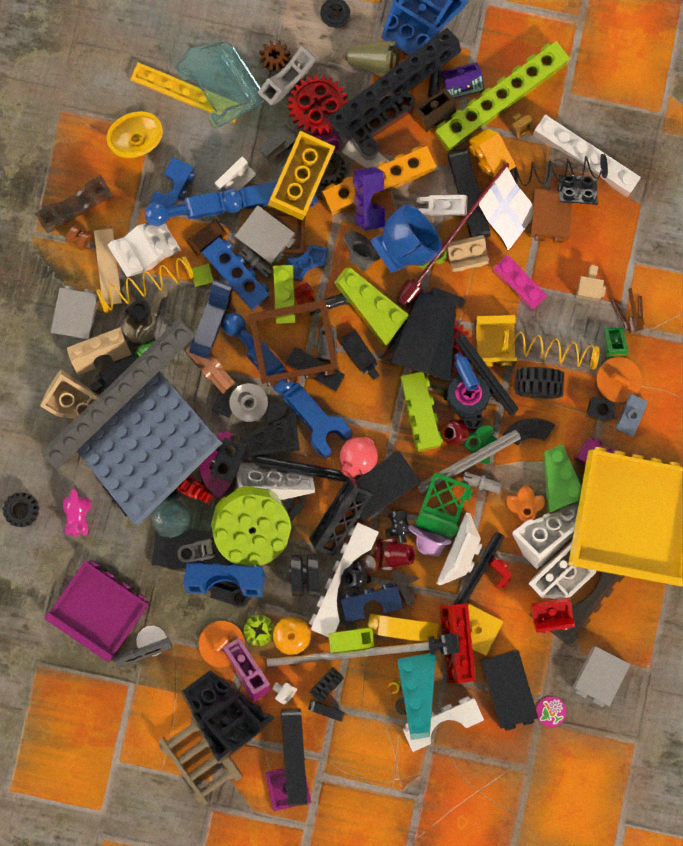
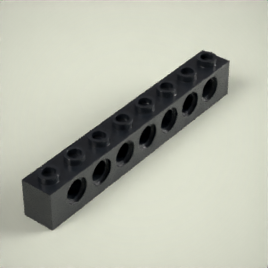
[327,28,461,142]

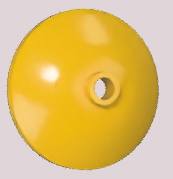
[107,112,163,158]

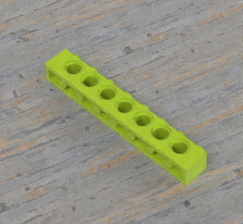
[435,41,570,153]

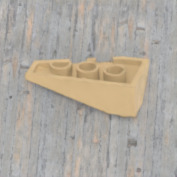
[40,369,99,419]

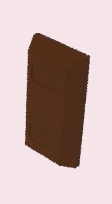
[186,219,227,256]

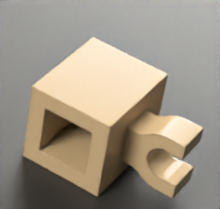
[576,265,606,302]

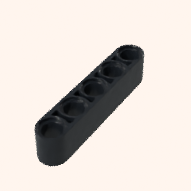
[447,148,491,238]
[281,708,308,806]

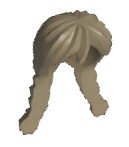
[122,285,168,344]

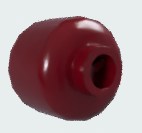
[440,420,469,445]

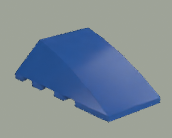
[381,0,469,56]

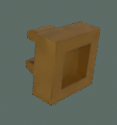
[512,113,534,139]

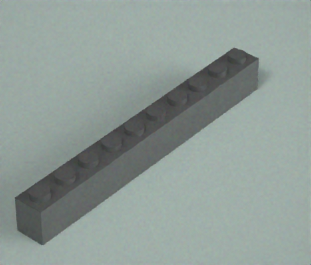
[42,318,196,470]

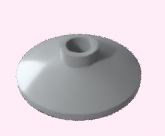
[229,383,268,422]

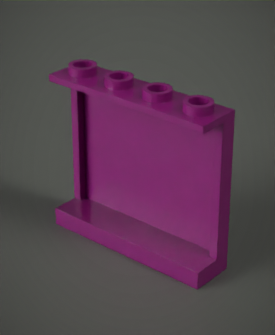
[44,559,149,662]

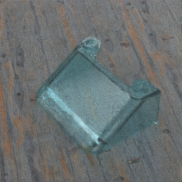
[175,41,265,128]

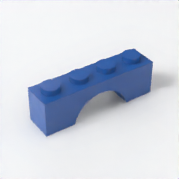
[183,562,266,597]

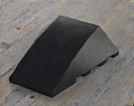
[380,292,457,381]
[181,670,274,762]

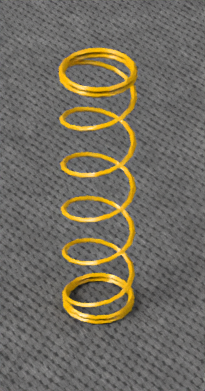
[96,256,194,313]
[500,329,600,370]

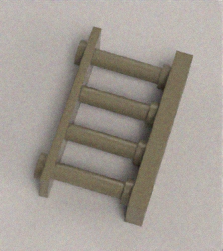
[159,716,243,805]

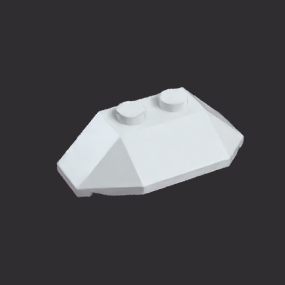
[436,512,482,585]
[529,541,596,599]

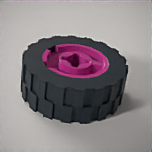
[447,375,490,418]

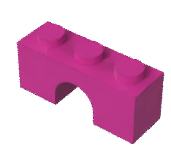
[492,254,547,312]

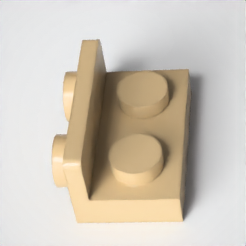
[447,235,490,272]

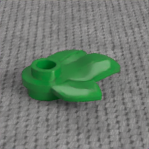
[464,425,497,464]

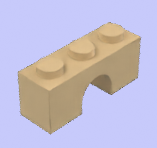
[67,327,132,375]

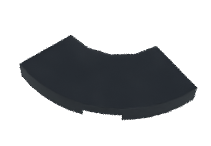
[502,418,555,446]

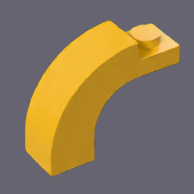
[368,614,439,642]

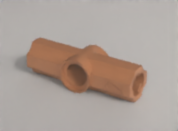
[186,345,236,394]

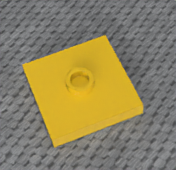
[468,604,504,656]

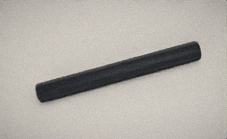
[455,334,518,415]
[255,455,348,482]
[453,532,505,605]

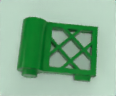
[415,472,473,539]

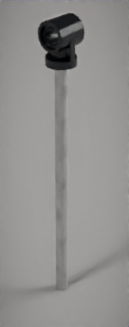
[267,633,460,667]

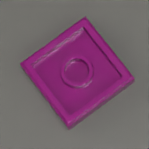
[265,768,312,811]

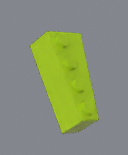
[334,268,409,346]
[400,372,443,452]

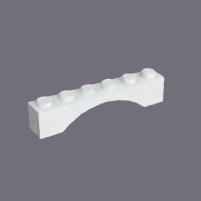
[532,115,641,197]
[309,523,379,637]

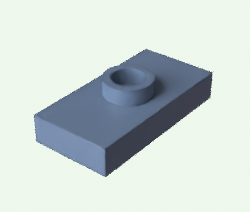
[615,394,648,437]

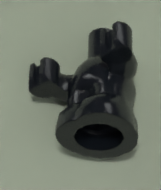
[386,511,415,544]
[341,561,371,588]

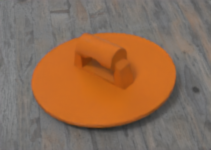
[596,357,642,403]
[199,621,245,667]

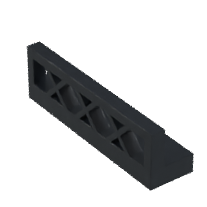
[309,477,373,556]

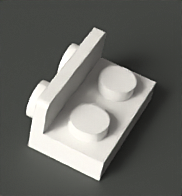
[215,157,256,193]

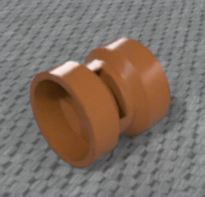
[65,225,92,251]

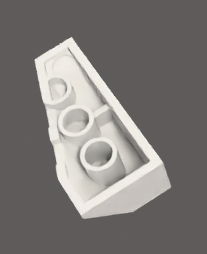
[234,463,315,500]
[512,502,579,569]

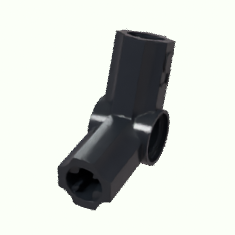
[210,582,266,608]

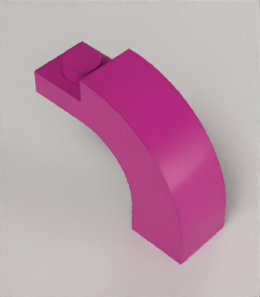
[199,430,233,500]

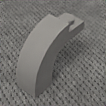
[257,45,318,105]

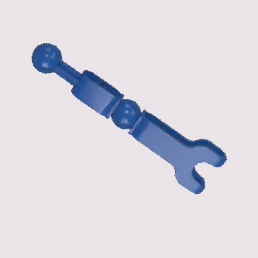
[145,181,318,226]
[222,313,353,459]

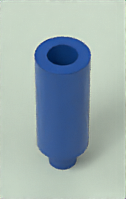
[454,352,480,391]

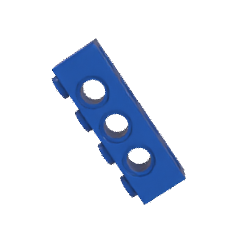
[202,237,270,312]

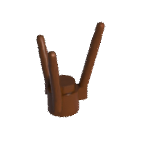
[611,288,645,333]

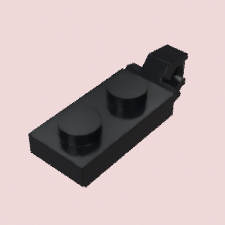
[339,329,380,380]
[90,352,136,392]

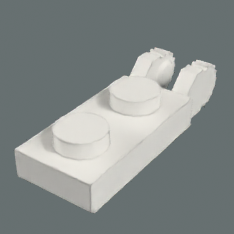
[417,195,468,216]

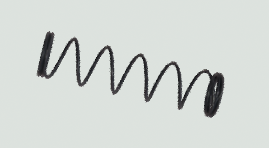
[509,154,608,186]

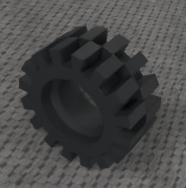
[319,151,345,187]
[2,492,40,527]
[309,667,344,703]

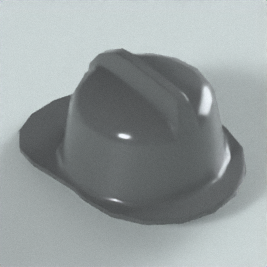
[344,231,381,271]

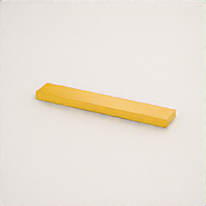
[130,62,242,124]

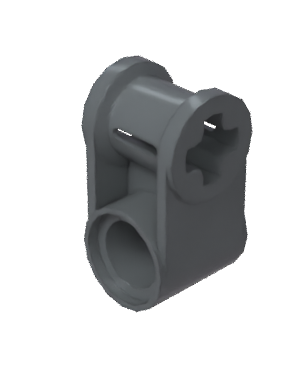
[318,325,337,361]
[178,539,216,563]

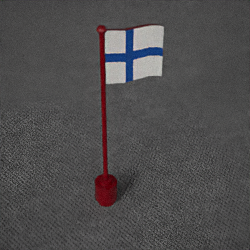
[396,162,533,307]

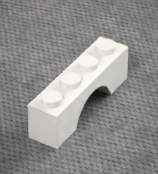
[403,696,484,752]

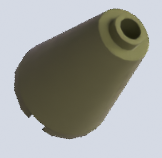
[345,40,399,76]

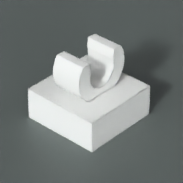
[272,682,297,705]

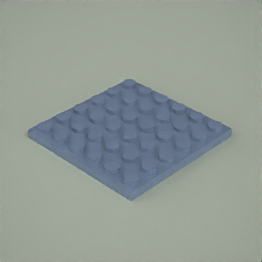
[77,371,222,526]

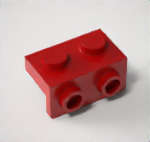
[531,597,575,633]

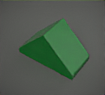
[604,327,629,358]

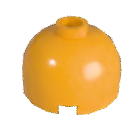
[273,616,311,655]

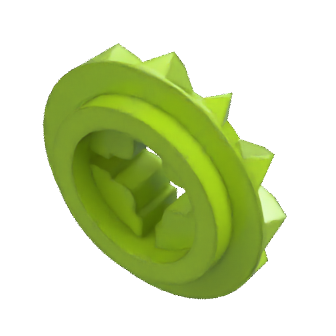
[244,615,274,646]

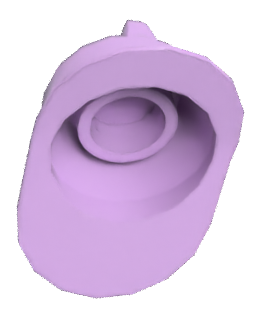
[408,525,452,557]

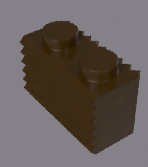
[415,88,457,132]

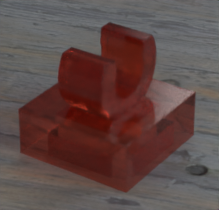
[294,282,315,304]

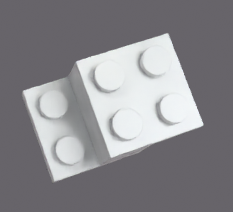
[108,223,181,277]

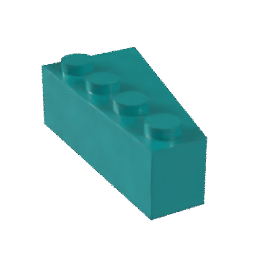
[397,653,436,740]

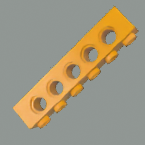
[322,146,436,215]

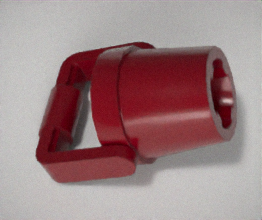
[375,539,416,570]

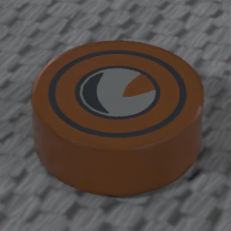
[359,555,379,574]

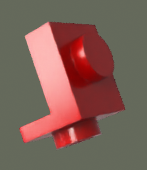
[489,559,512,589]

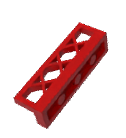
[440,603,475,684]

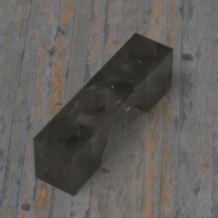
[35,175,114,233]

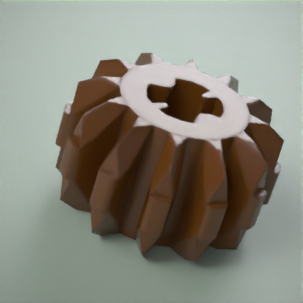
[259,40,291,73]

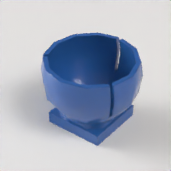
[370,204,442,273]

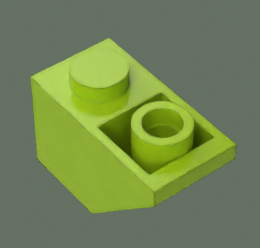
[328,627,374,653]

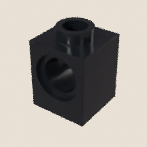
[585,397,617,422]

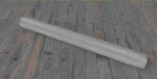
[417,430,521,493]

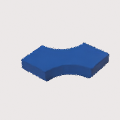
[286,244,328,282]

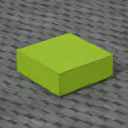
[192,264,214,288]

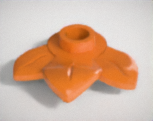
[506,485,545,522]

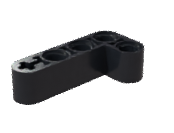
[351,93,415,160]

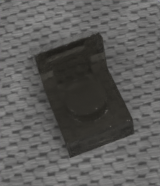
[390,570,420,607]

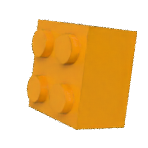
[469,129,516,177]

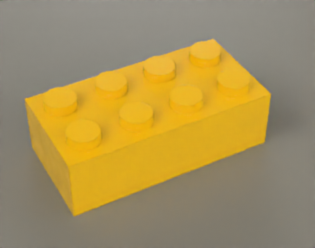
[268,131,335,220]

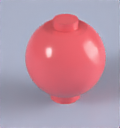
[340,437,378,479]

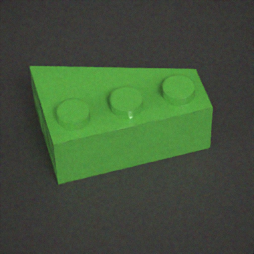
[543,444,582,513]

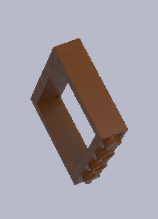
[249,300,339,387]

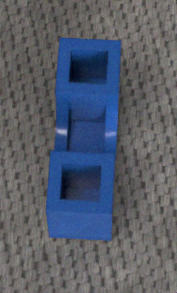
[148,157,195,221]

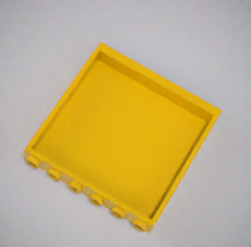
[568,447,683,587]

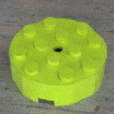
[211,486,291,566]

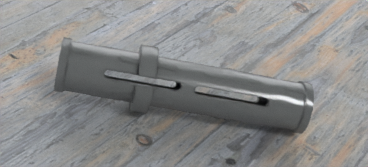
[114,637,173,669]

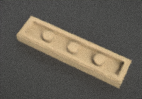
[94,228,123,306]

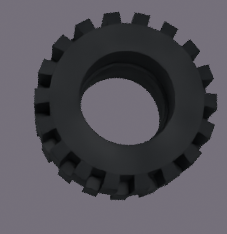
[515,367,565,399]

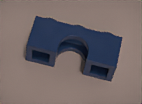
[341,583,403,622]

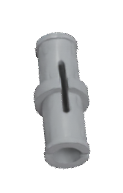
[461,471,502,494]

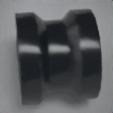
[463,414,483,430]

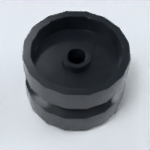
[289,553,319,596]

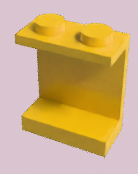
[476,315,517,367]

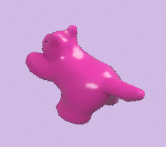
[63,488,92,537]

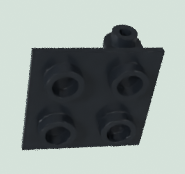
[557,175,598,205]

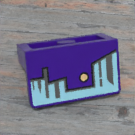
[441,62,484,98]

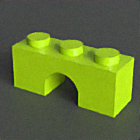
[273,265,296,324]

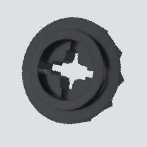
[320,0,350,29]

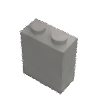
[235,206,296,265]
[51,286,99,341]
[573,646,630,707]

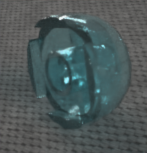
[152,499,191,538]

